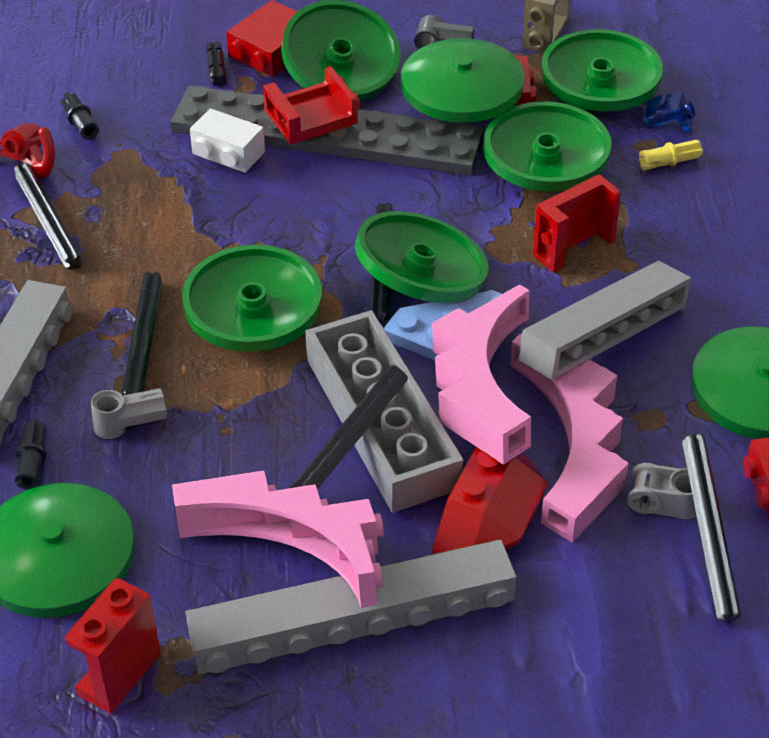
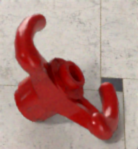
[0,122,55,178]

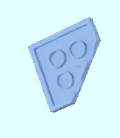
[383,290,502,360]

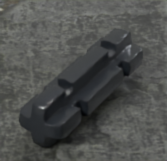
[206,41,226,85]

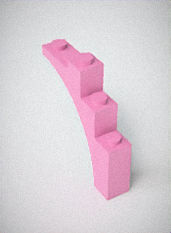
[432,285,531,464]
[510,334,629,543]
[172,471,384,608]

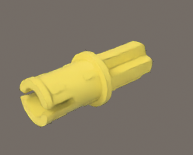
[639,140,703,171]

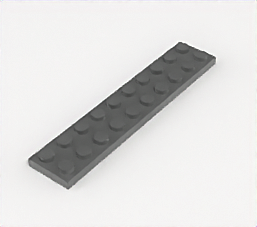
[170,85,484,175]

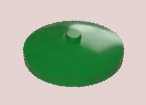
[281,0,400,101]
[541,29,663,111]
[401,38,524,123]
[484,102,611,192]
[355,211,489,303]
[182,245,322,352]
[691,326,769,439]
[0,483,135,618]

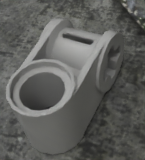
[627,463,697,519]

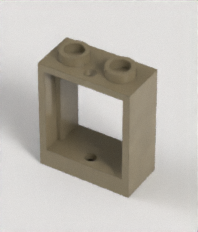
[522,0,572,53]

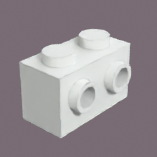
[190,108,265,173]

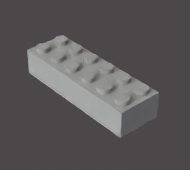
[305,310,463,513]

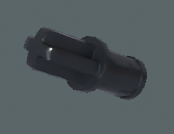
[60,92,99,140]
[14,420,47,489]

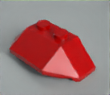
[432,447,548,555]

